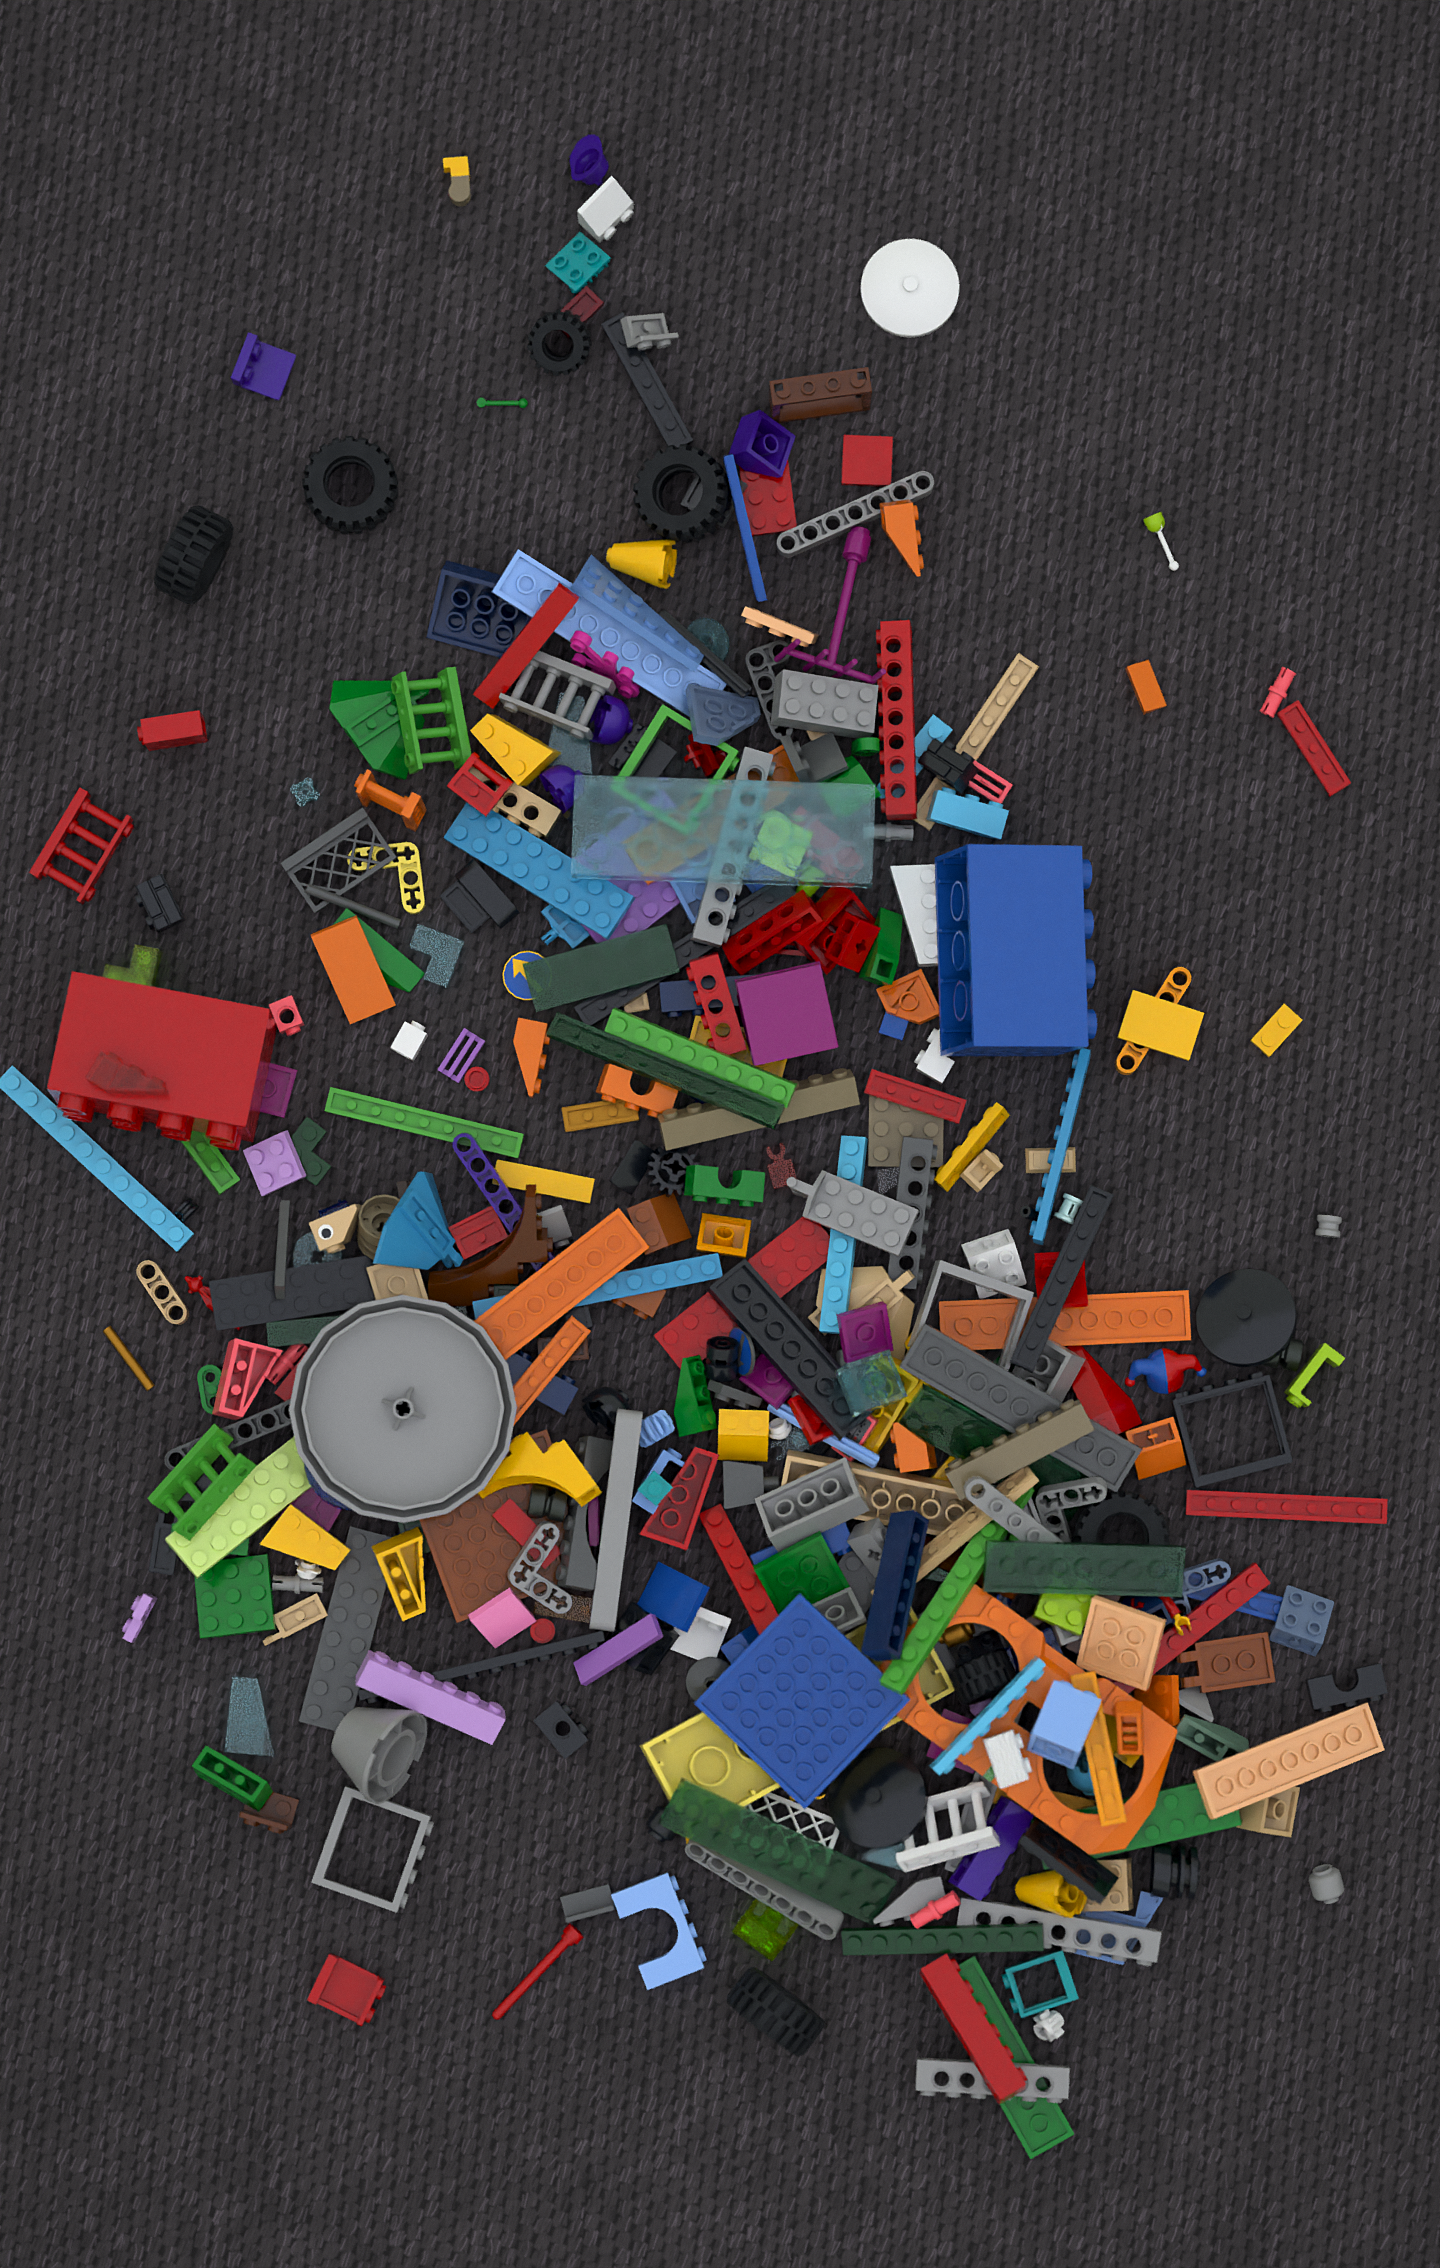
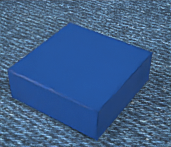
[879,1012,909,1041]

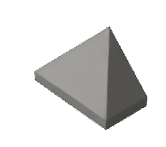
[1179,1686,1214,1723]

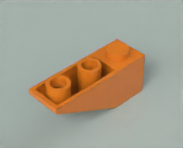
[880,499,924,577]
[513,1018,552,1098]

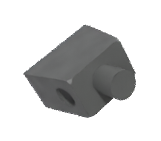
[723,1461,779,1509]

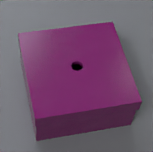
[734,961,839,1066]

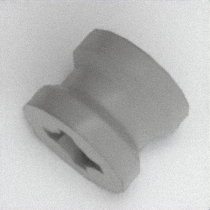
[1315,1215,1342,1238]

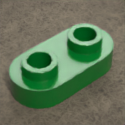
[197,1365,222,1414]

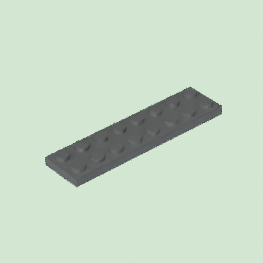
[299,1526,392,1731]

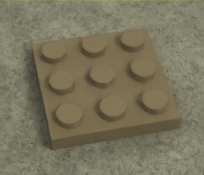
[868,1095,944,1168]

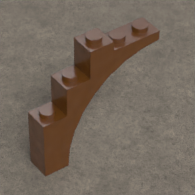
[428,1184,553,1306]

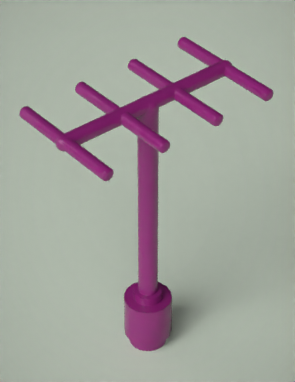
[774,526,886,684]

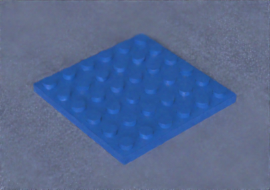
[694,1593,911,1809]

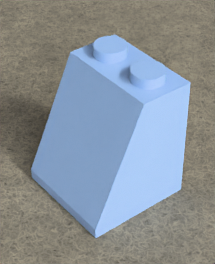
[1027,1680,1101,1770]

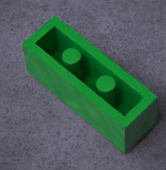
[192,1746,273,1812]

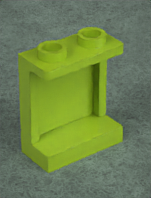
[1284,1343,1345,1408]

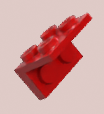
[1034,1252,1088,1308]

